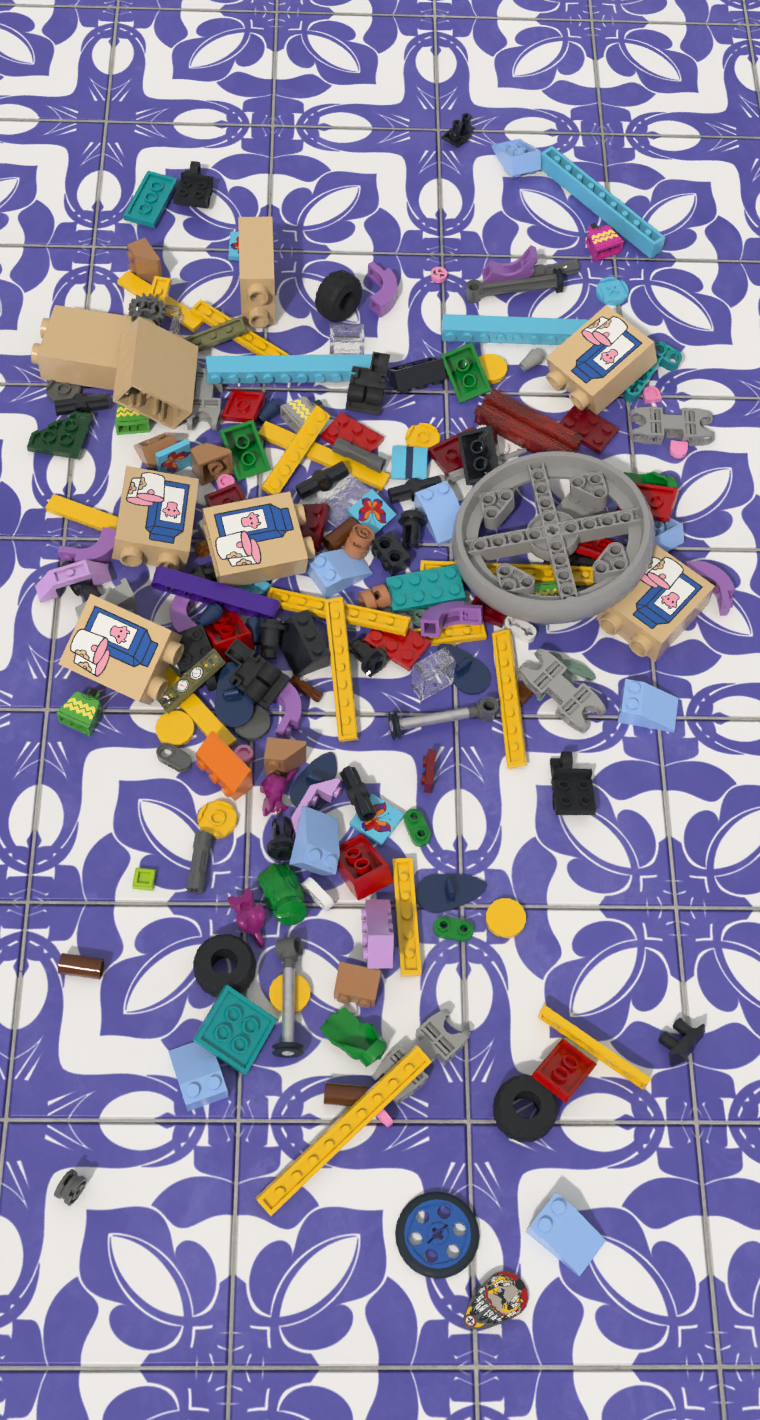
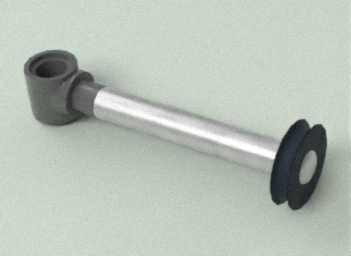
[388,696,499,740]
[272,936,304,1058]

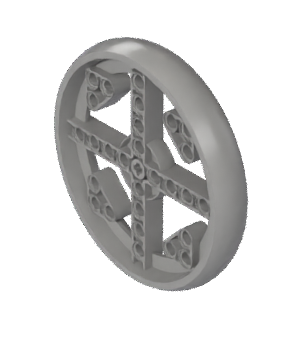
[452,451,656,624]

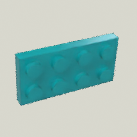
[123,171,178,228]
[386,564,466,614]

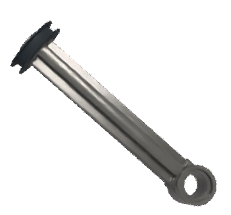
[465,267,563,303]

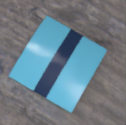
[391,446,428,480]

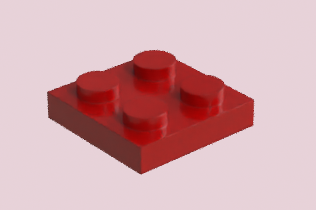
[221,390,266,423]

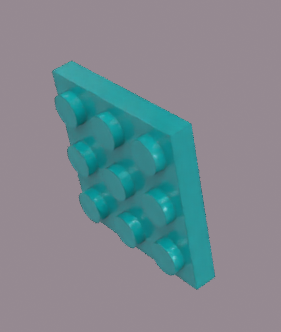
[192,985,278,1075]

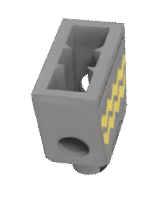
[280,396,324,434]

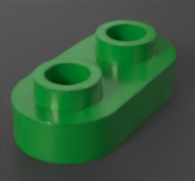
[404,809,431,847]
[433,916,474,942]

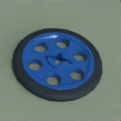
[395,1191,480,1279]

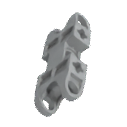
[186,360,223,431]
[629,407,715,446]
[517,648,606,733]
[372,1008,471,1104]

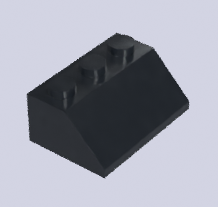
[387,356,447,394]
[457,425,502,486]
[279,610,330,677]

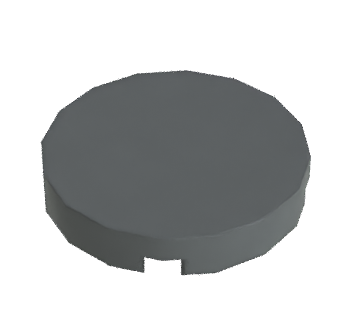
[46,380,81,403]
[233,705,270,742]

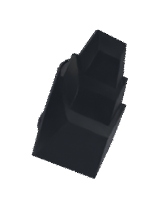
[441,113,474,147]
[658,1018,705,1067]

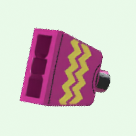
[586,223,624,262]

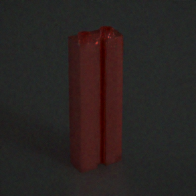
[474,389,583,454]

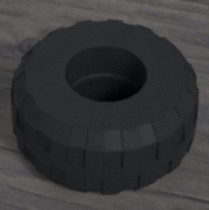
[315,270,362,323]
[193,934,256,998]
[493,1074,558,1143]

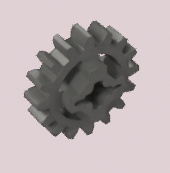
[128,293,166,326]

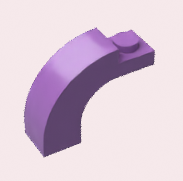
[482,245,538,283]
[367,261,397,318]
[58,527,116,564]
[684,561,735,616]
[170,595,199,633]
[420,601,483,637]
[273,682,302,739]

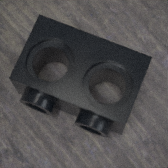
[371,531,411,576]

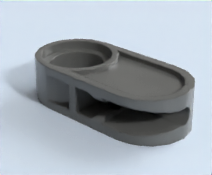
[156,743,192,773]

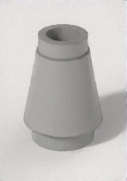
[519,348,545,371]

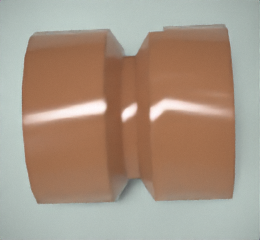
[343,524,375,559]
[358,584,391,610]

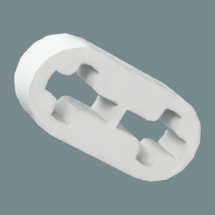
[504,616,537,643]
[301,877,334,912]

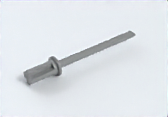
[448,447,527,483]

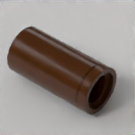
[322,517,358,551]
[58,953,104,980]
[324,1082,368,1106]

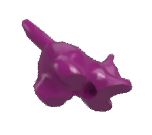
[260,769,297,816]
[228,889,266,948]

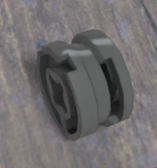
[54,1169,87,1206]

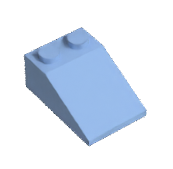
[492,139,541,177]
[414,481,460,545]
[654,518,684,552]
[307,549,373,599]
[617,679,679,733]
[289,806,340,876]
[168,1042,229,1112]
[526,1193,606,1277]

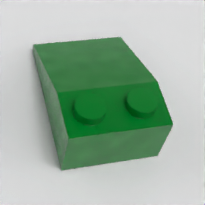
[440,342,492,403]
[219,420,271,481]

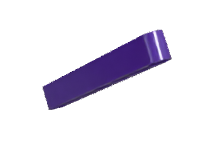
[151,566,281,620]

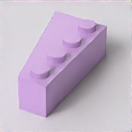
[361,899,394,969]

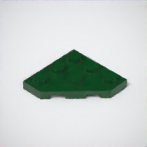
[27,411,93,460]

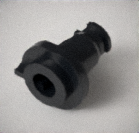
[398,508,427,551]
[256,618,287,659]
[349,637,387,678]
[267,816,295,861]

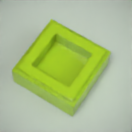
[132,868,156,891]

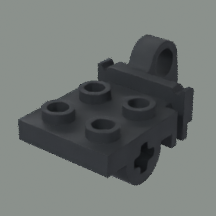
[173,161,213,209]
[345,351,390,416]
[177,624,221,692]
[225,638,290,709]
[550,751,596,815]

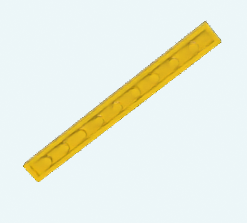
[420,560,596,586]
[255,1045,431,1216]

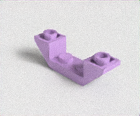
[35,560,112,603]
[291,778,342,837]

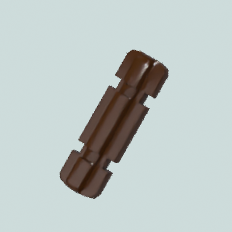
[289,675,323,702]

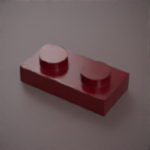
[421,749,436,793]

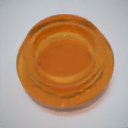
[195,540,210,558]

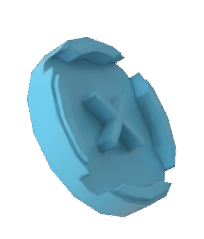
[595,277,629,306]

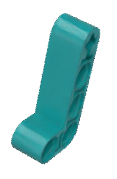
[624,341,682,402]

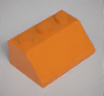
[196,731,253,801]

